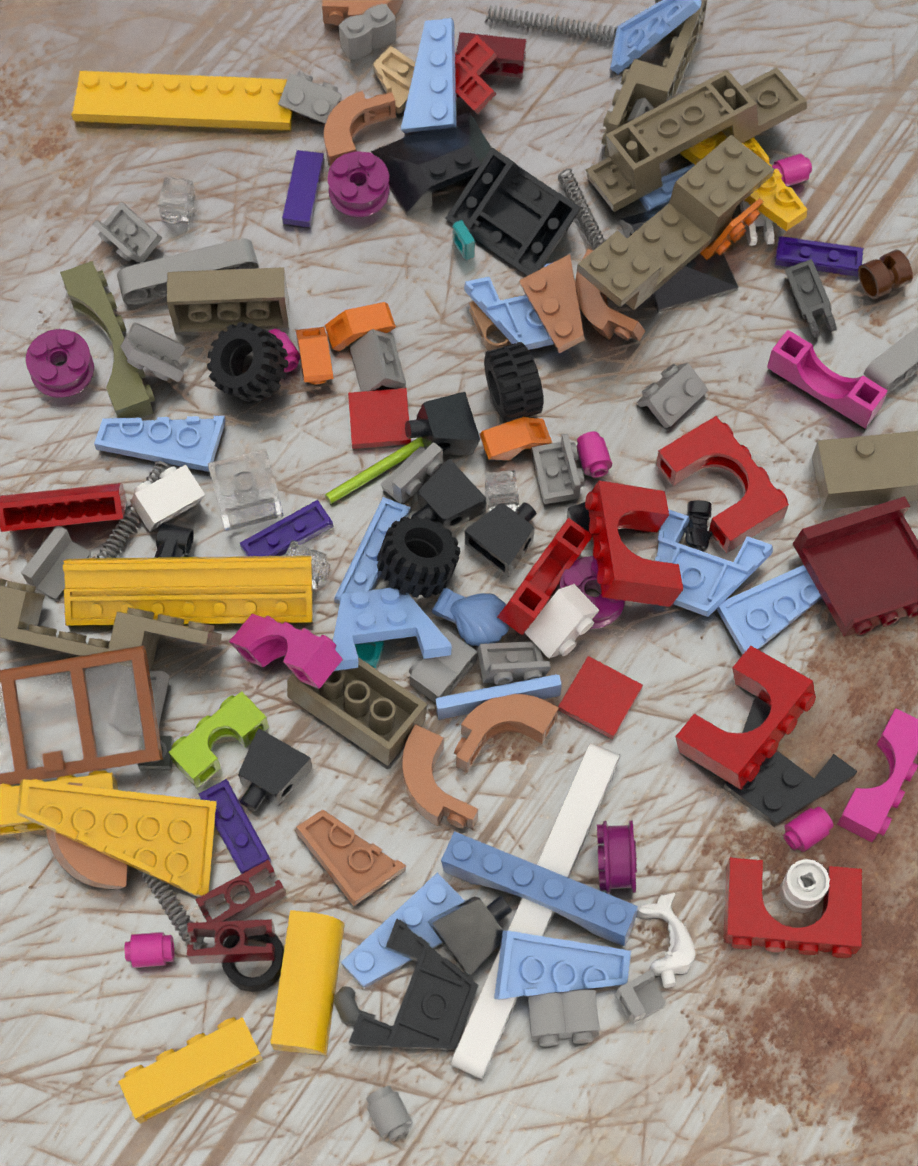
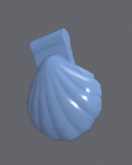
[432,588,509,646]

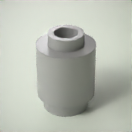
[366,1085,412,1141]

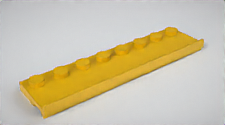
[72,71,293,131]
[63,556,313,626]

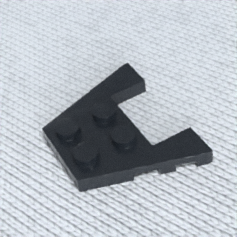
[723,697,857,827]
[348,919,479,1051]

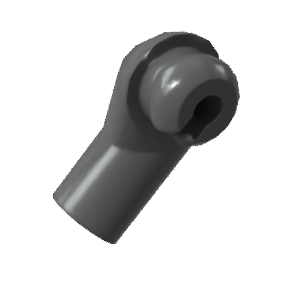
[334,986,376,1026]

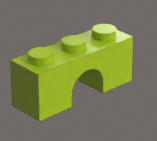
[168,691,269,789]

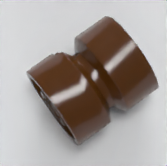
[858,249,913,299]

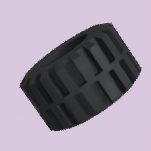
[207,322,288,402]
[484,342,544,423]
[377,516,460,598]

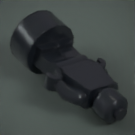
[684,500,713,551]

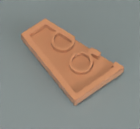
[519,254,585,353]
[296,809,406,906]

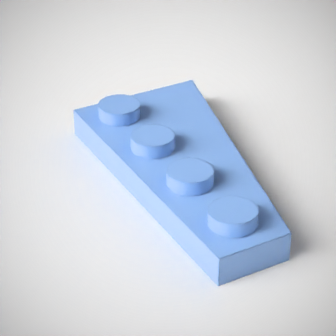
[610,0,702,74]
[401,18,456,133]
[94,416,226,472]
[716,565,822,655]
[341,873,465,989]
[494,931,631,999]

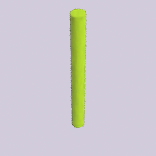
[325,437,425,504]

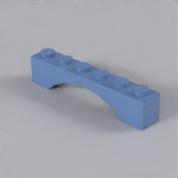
[441,831,638,947]

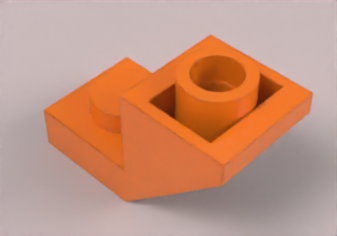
[324,302,396,352]
[296,327,333,384]
[479,417,552,461]

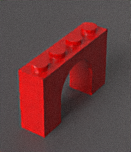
[656,416,789,554]
[585,480,683,607]
[675,645,816,790]
[723,857,862,958]

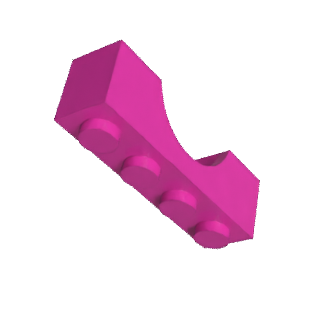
[767,330,888,429]
[229,614,343,689]
[837,708,918,842]

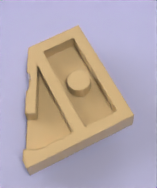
[373,46,416,114]

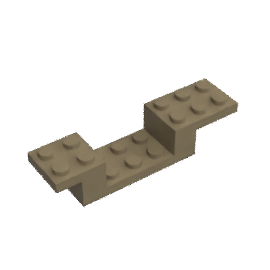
[601,0,708,158]
[586,67,807,212]
[576,135,774,310]
[0,578,222,669]

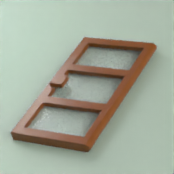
[0,645,163,785]

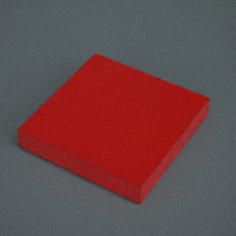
[348,388,411,449]
[558,656,643,740]

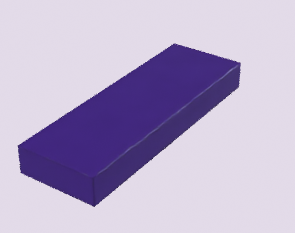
[282,150,324,227]
[775,236,863,277]
[240,500,334,556]
[198,779,272,874]

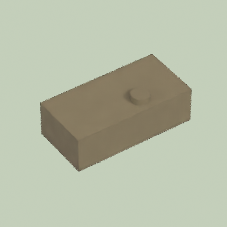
[167,267,289,333]
[812,431,918,510]
[287,637,427,766]

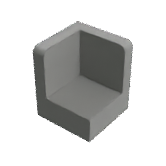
[615,970,666,1025]

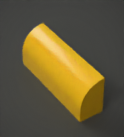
[270,910,345,1056]

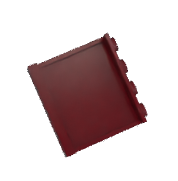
[793,496,918,637]

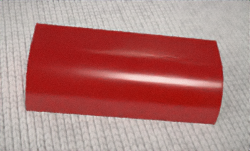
[0,483,127,532]

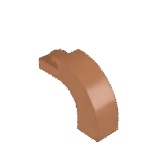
[322,0,403,25]
[324,91,396,168]
[575,248,645,341]
[454,694,559,773]
[402,724,478,830]
[46,782,128,890]

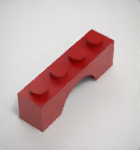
[497,517,593,635]

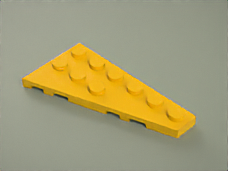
[680,131,808,231]
[17,779,216,897]

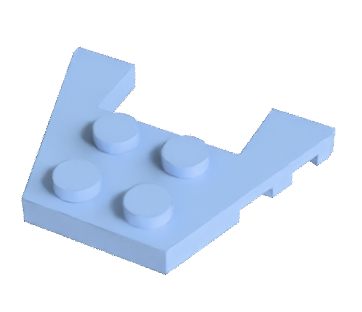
[464,263,553,350]
[655,509,773,617]
[333,588,452,671]

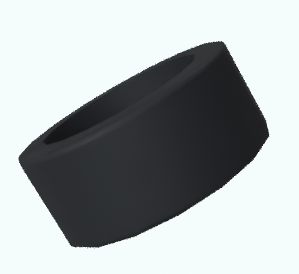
[222,933,284,992]

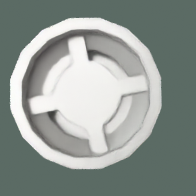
[780,859,830,913]

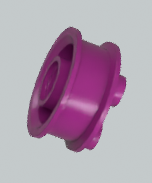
[327,152,390,218]
[26,329,94,398]
[559,556,625,629]
[597,820,637,894]

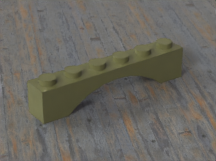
[60,261,155,418]

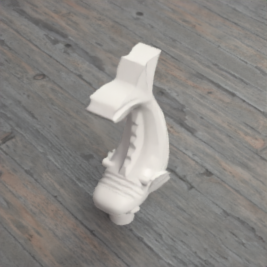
[637,893,695,988]

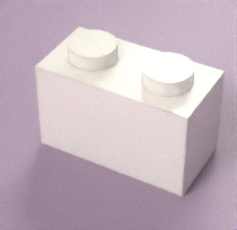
[130,465,205,532]
[525,584,599,659]

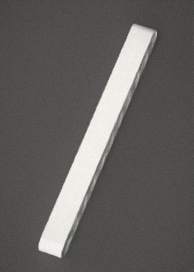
[451,743,620,1079]

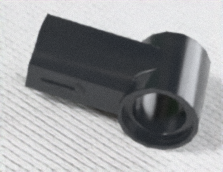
[154,522,194,558]

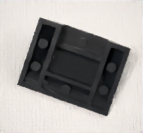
[371,111,492,216]
[445,147,582,276]
[619,206,739,313]

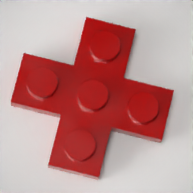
[455,35,498,114]

